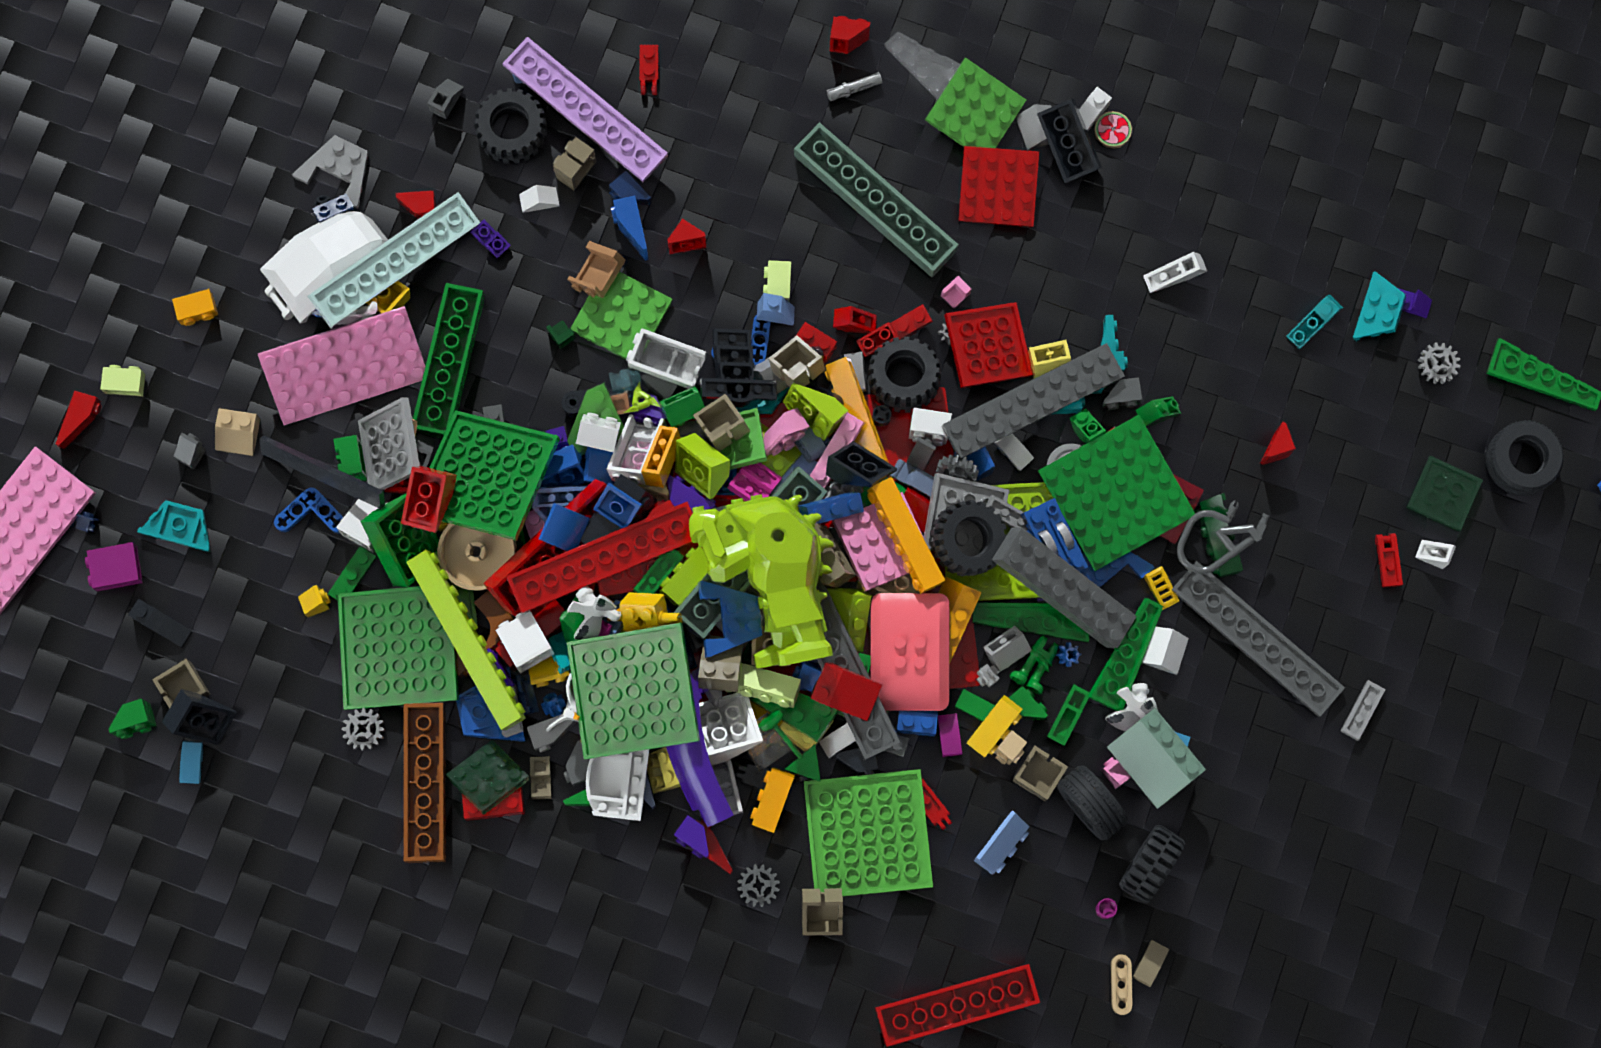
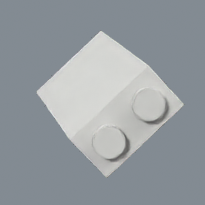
[336,499,388,554]
[496,611,554,673]

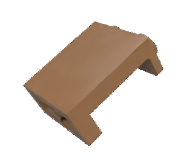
[567,241,626,298]

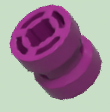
[1095,898,1117,919]

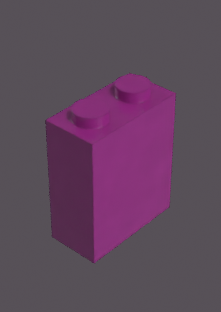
[85,542,143,592]

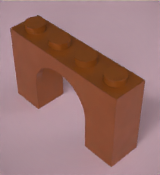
[456,590,514,678]

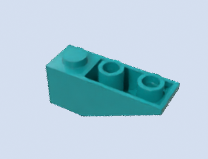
[1287,294,1343,349]

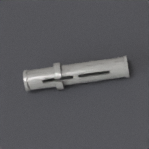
[826,72,882,101]

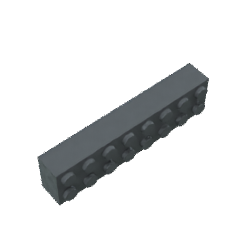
[992,527,1137,648]

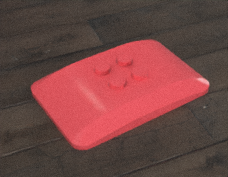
[871,593,949,711]

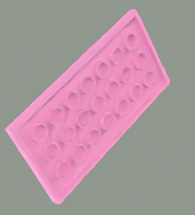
[258,306,426,425]
[0,447,96,614]

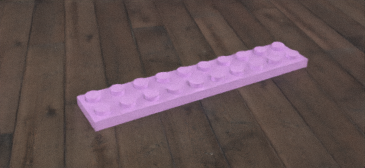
[503,37,668,182]

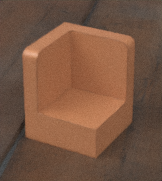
[611,390,631,415]

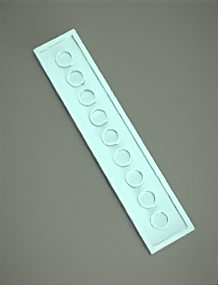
[307,192,480,328]

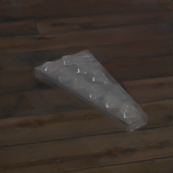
[884,32,960,100]

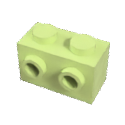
[763,261,791,302]
[101,365,145,396]

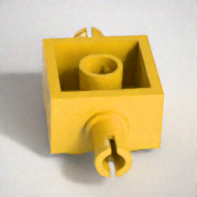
[607,592,682,632]

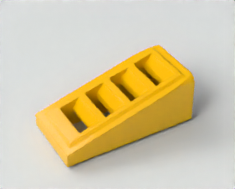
[1144,566,1179,610]

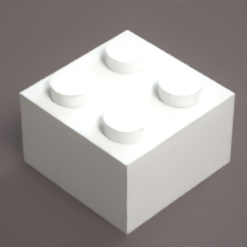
[908,408,952,446]
[576,413,621,452]

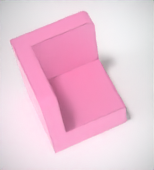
[941,276,971,308]

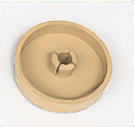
[437,523,517,591]

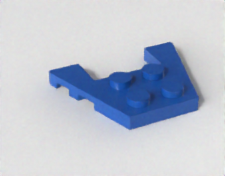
[1080,552,1155,587]
[698,581,762,658]
[456,667,525,742]

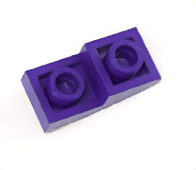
[470,219,511,258]

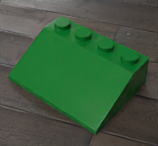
[360,493,439,587]

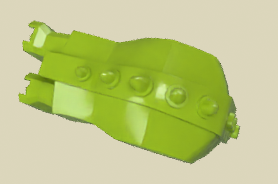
[689,494,834,668]

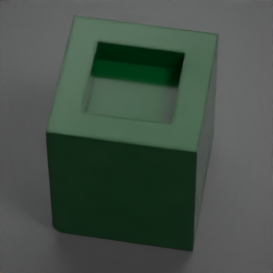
[546,321,576,349]

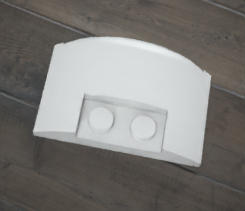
[586,749,649,821]

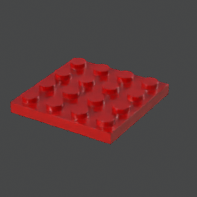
[958,146,1039,227]
[944,302,1033,388]

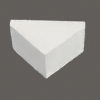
[519,185,559,213]
[1416,540,1456,569]

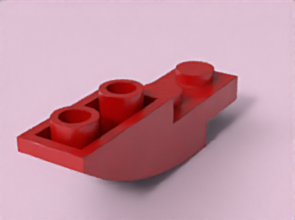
[856,304,933,357]

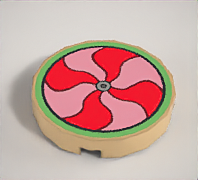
[1094,111,1132,149]

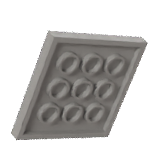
[358,397,420,490]
[924,473,1009,565]

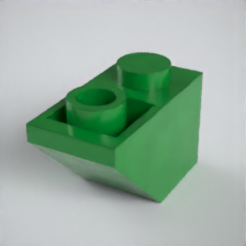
[1136,396,1181,427]
[1070,408,1106,444]
[1009,686,1048,720]

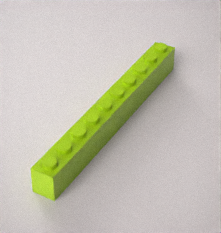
[407,550,526,731]

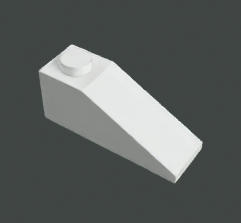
[1079,87,1112,131]
[1144,252,1207,293]

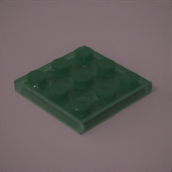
[1406,456,1483,532]
[446,740,530,815]

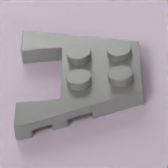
[293,135,369,209]

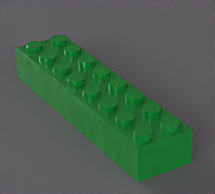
[413,283,485,439]

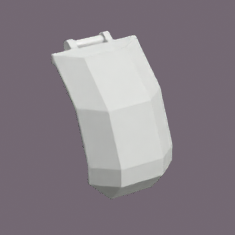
[260,210,388,324]

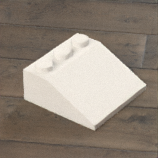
[699,693,763,765]

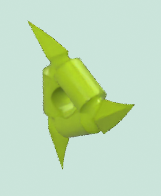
[623,382,661,413]

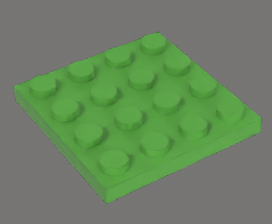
[925,58,1026,148]
[571,272,673,359]

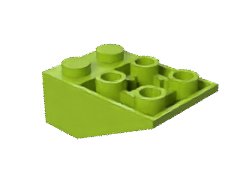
[783,383,849,441]

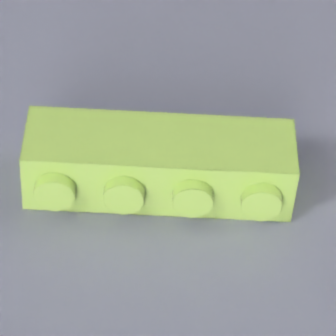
[726,663,801,708]

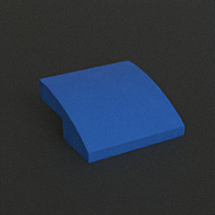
[539,503,590,551]

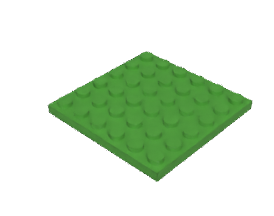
[804,769,933,897]

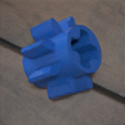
[1056,643,1082,667]
[541,693,566,717]

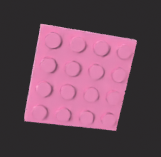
[833,492,924,592]

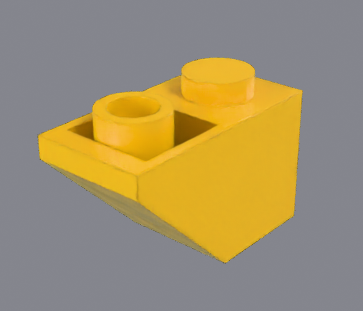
[298,585,331,617]

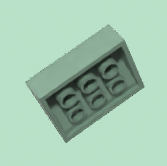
[1107,708,1206,809]

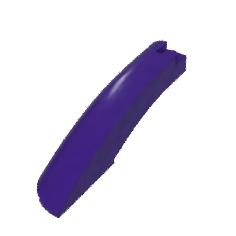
[666,671,734,827]

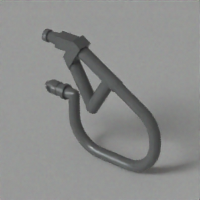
[1177,500,1270,574]

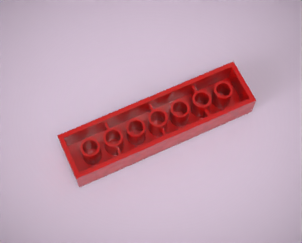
[483,479,607,616]
[875,964,1040,1047]

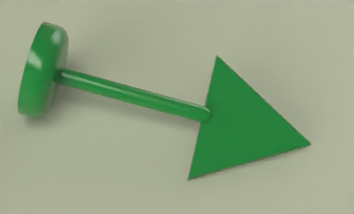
[758,709,821,782]

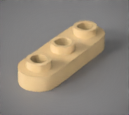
[1111,955,1132,1015]

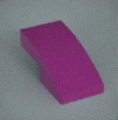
[937,713,962,757]

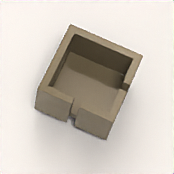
[553,137,596,190]
[768,336,825,387]
[693,394,750,452]
[152,659,211,708]
[1012,746,1068,802]
[802,888,843,935]

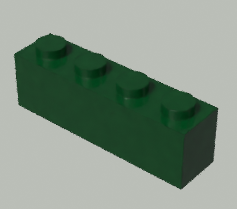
[1195,493,1243,579]

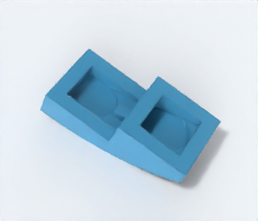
[180,741,203,784]

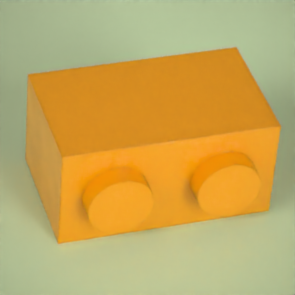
[172,289,218,326]

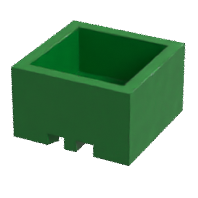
[333,435,367,481]

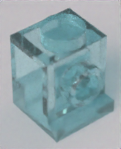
[609,369,641,394]

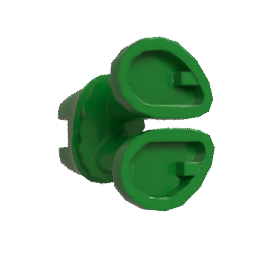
[1010,635,1059,695]

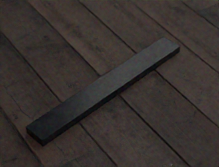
[259,436,385,509]

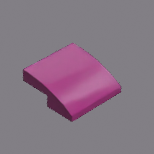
[727,463,782,501]

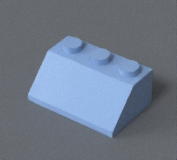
[974,811,1029,875]

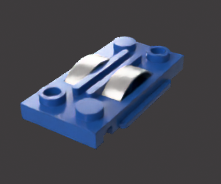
[1021,498,1088,572]

